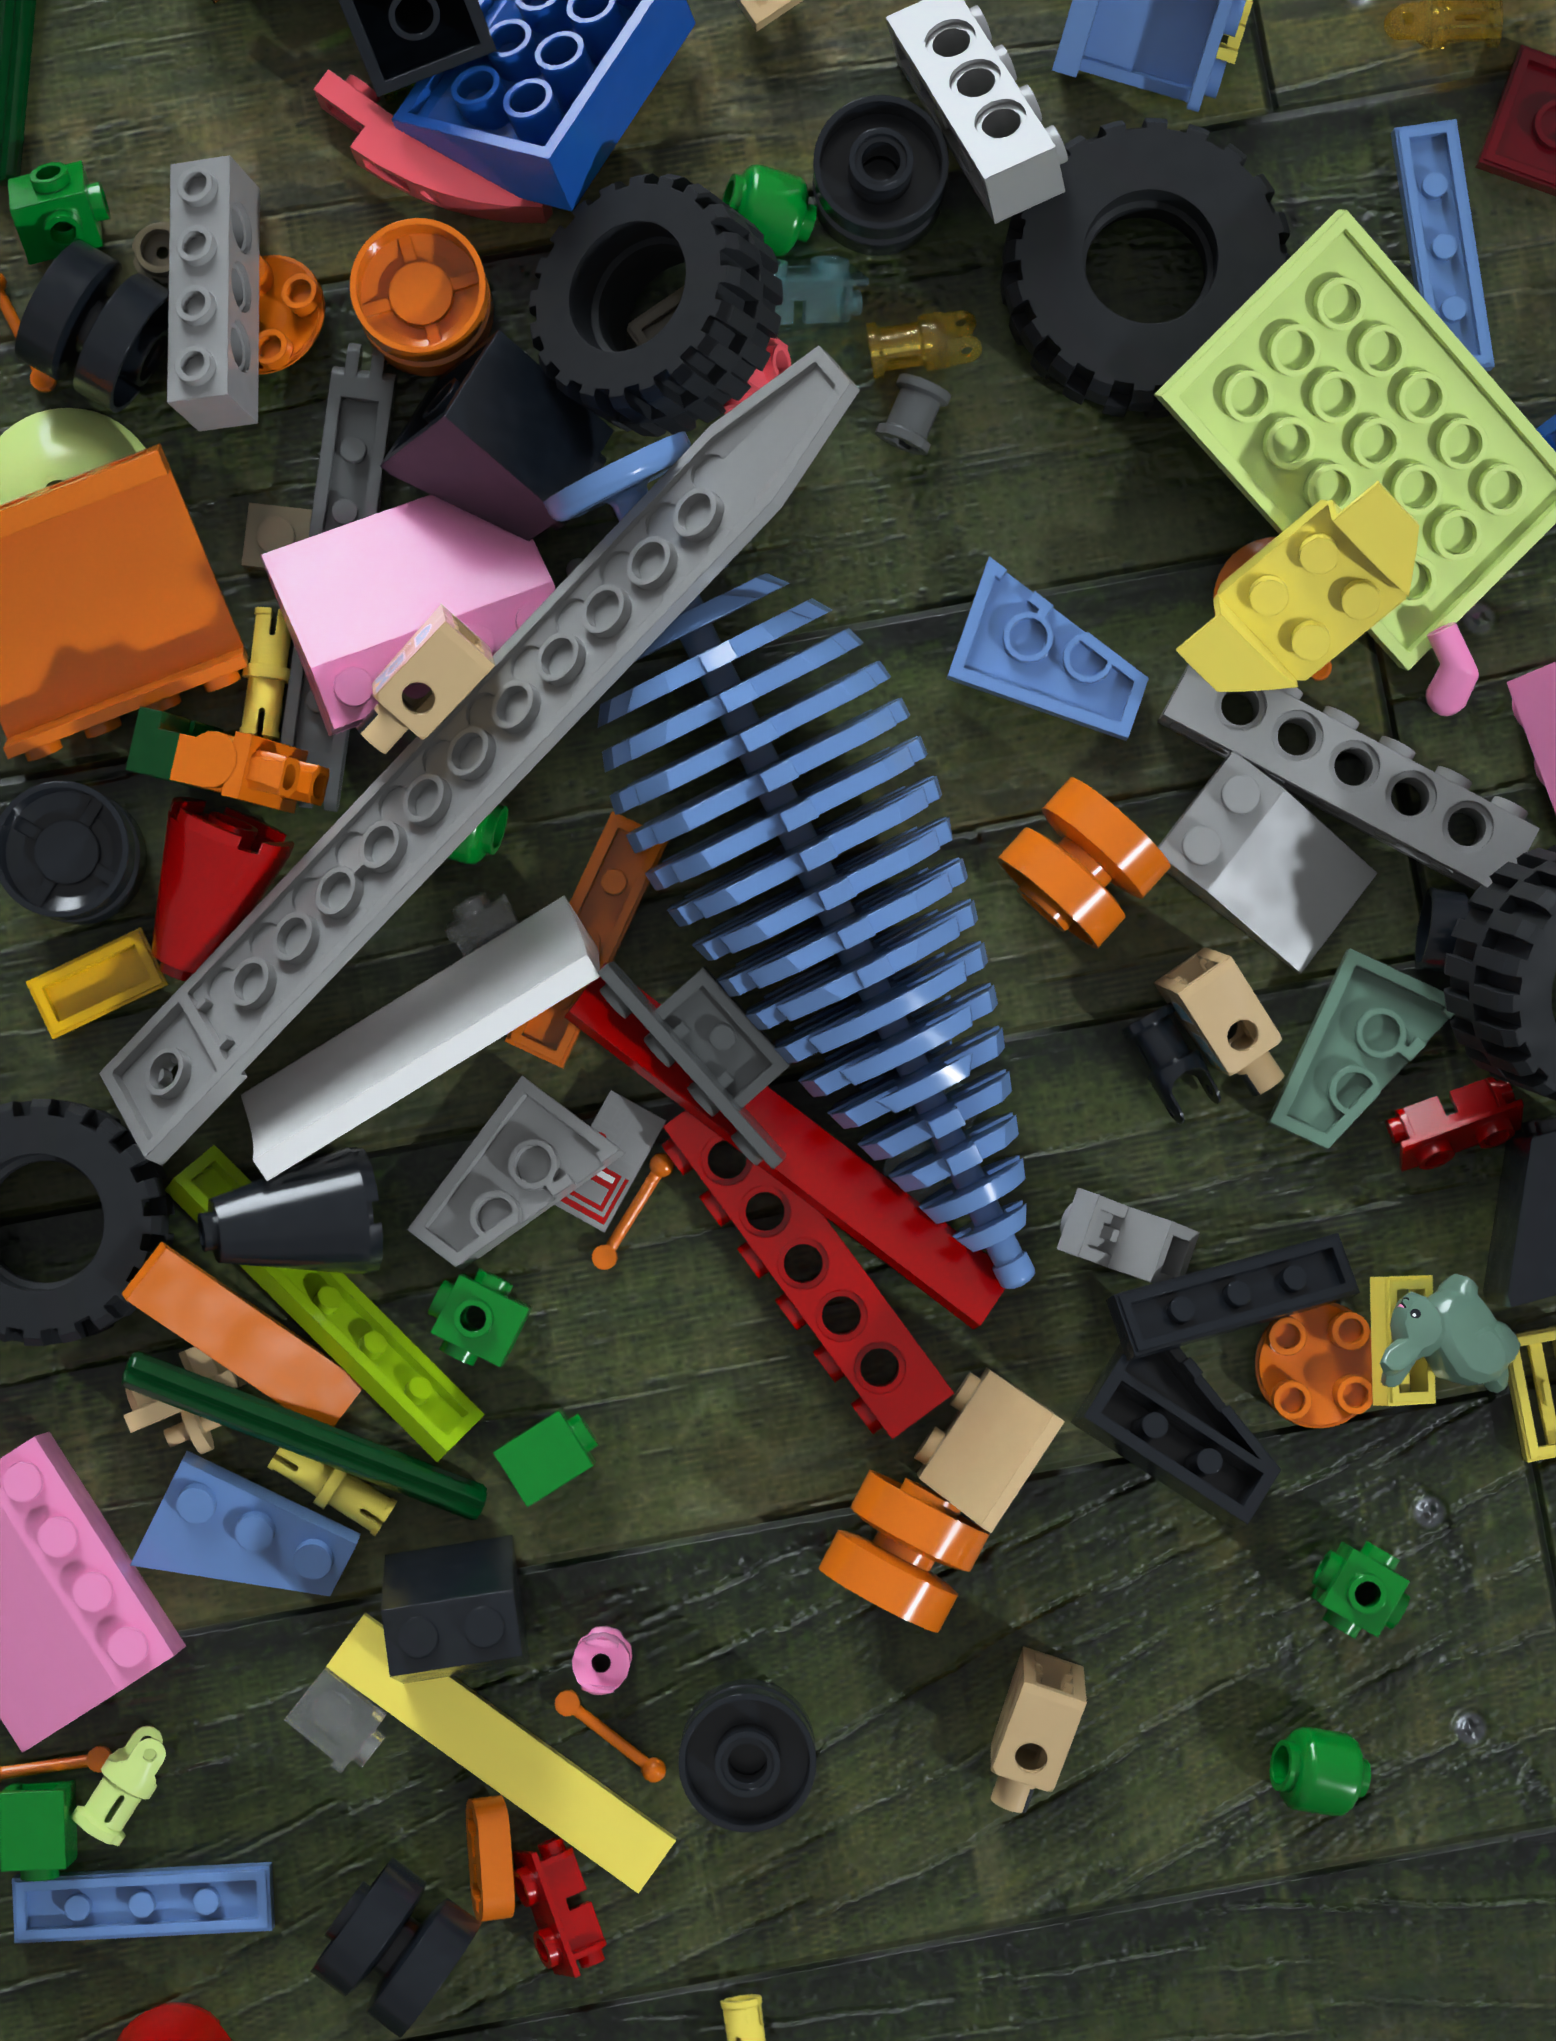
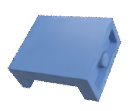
[1052,0,1246,112]

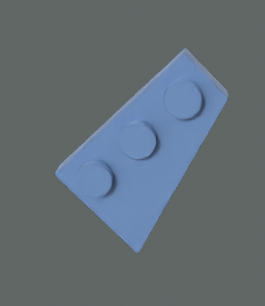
[947,556,1149,741]
[130,1451,361,1596]

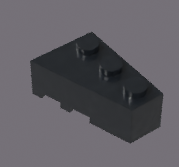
[1070,1342,1281,1528]

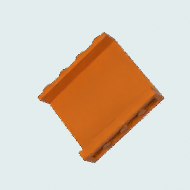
[0,443,249,762]

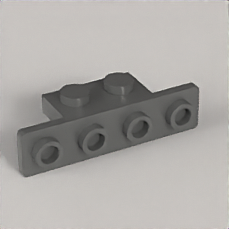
[598,961,792,1169]

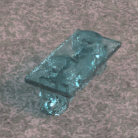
[774,256,869,325]

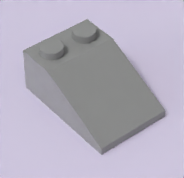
[1158,751,1377,974]

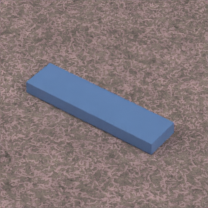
[1391,119,1495,372]
[12,1862,275,1944]

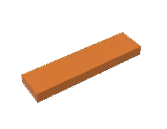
[505,811,670,1069]
[122,1241,363,1427]

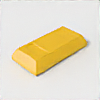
[26,927,169,1040]

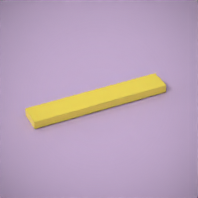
[326,1612,676,1894]

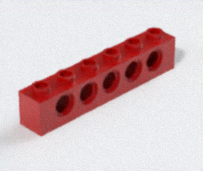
[661,1110,955,1439]

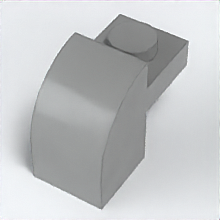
[1057,1188,1200,1284]

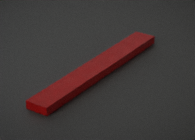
[564,962,1005,1330]

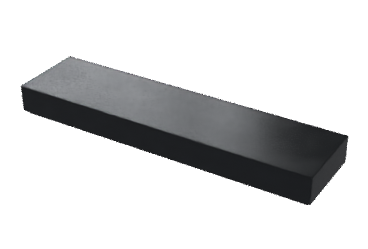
[1106,1233,1360,1361]

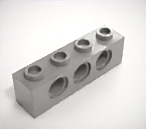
[886,0,1068,224]
[167,155,260,431]

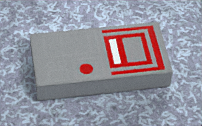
[554,1090,667,1233]

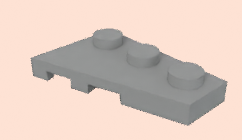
[407,1076,626,1270]

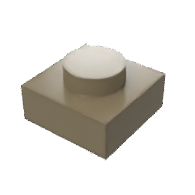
[241,503,312,572]

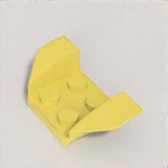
[1176,481,1419,692]

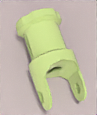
[71,1726,166,1846]

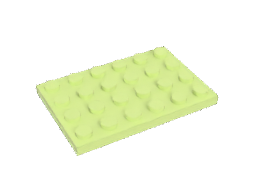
[1154,209,1556,671]

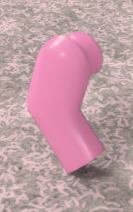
[1425,622,1479,716]

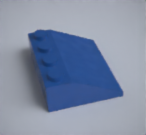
[391,0,696,211]

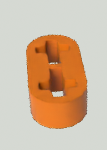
[466,1795,515,1922]

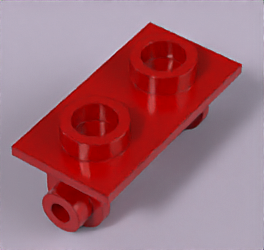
[1385,1076,1524,1172]
[512,1836,607,1978]

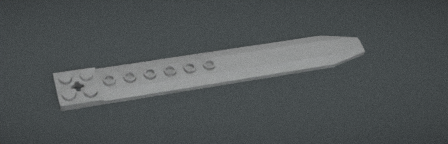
[99,345,860,1166]

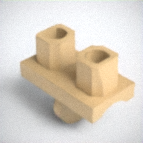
[123,1347,247,1454]

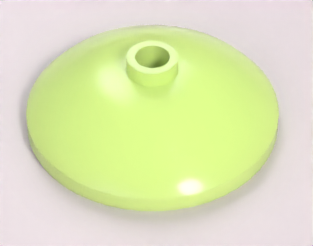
[0,408,146,505]

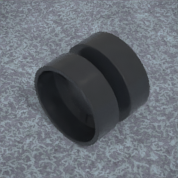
[812,95,949,256]
[15,240,169,413]
[0,781,147,925]
[679,1679,816,1832]
[310,1857,482,2038]

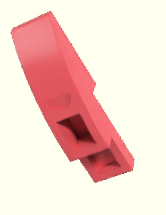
[313,69,553,223]

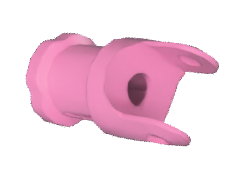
[572,1626,633,1695]

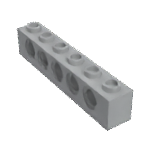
[1157,664,1540,892]

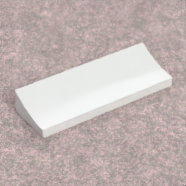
[241,896,600,1181]

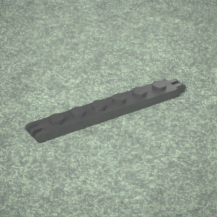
[280,343,397,812]

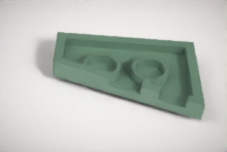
[1267,948,1455,1149]

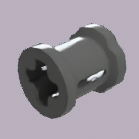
[875,373,951,456]

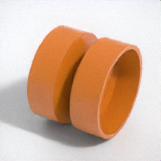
[350,218,494,376]
[997,777,1171,949]
[818,1470,990,1633]

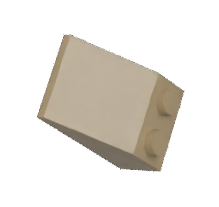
[914,1367,1065,1533]

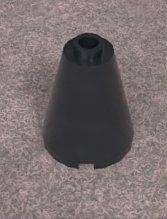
[197,1147,383,1275]

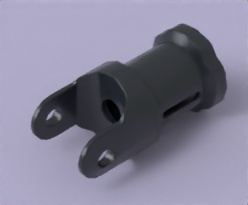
[1121,1002,1221,1124]

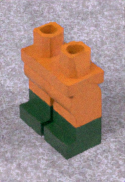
[125,706,330,814]

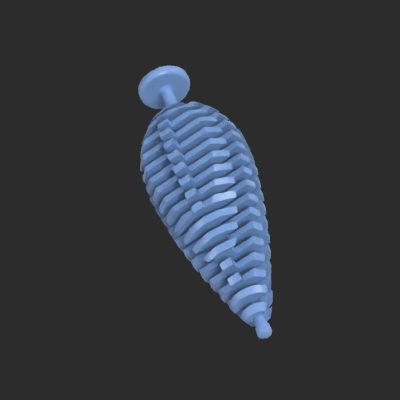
[543,431,1035,1289]

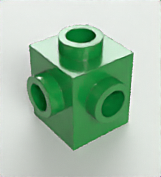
[8,160,111,265]
[427,1268,533,1367]
[1311,1541,1410,1639]

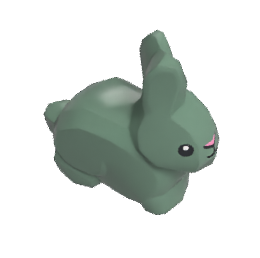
[1380,1274,1521,1393]

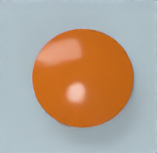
[259,255,325,375]
[1255,1303,1373,1428]

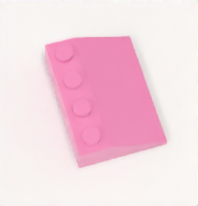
[260,495,556,736]
[0,1432,186,1753]

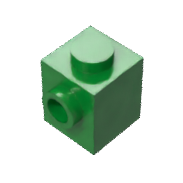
[493,1407,599,1508]
[0,1780,78,1881]

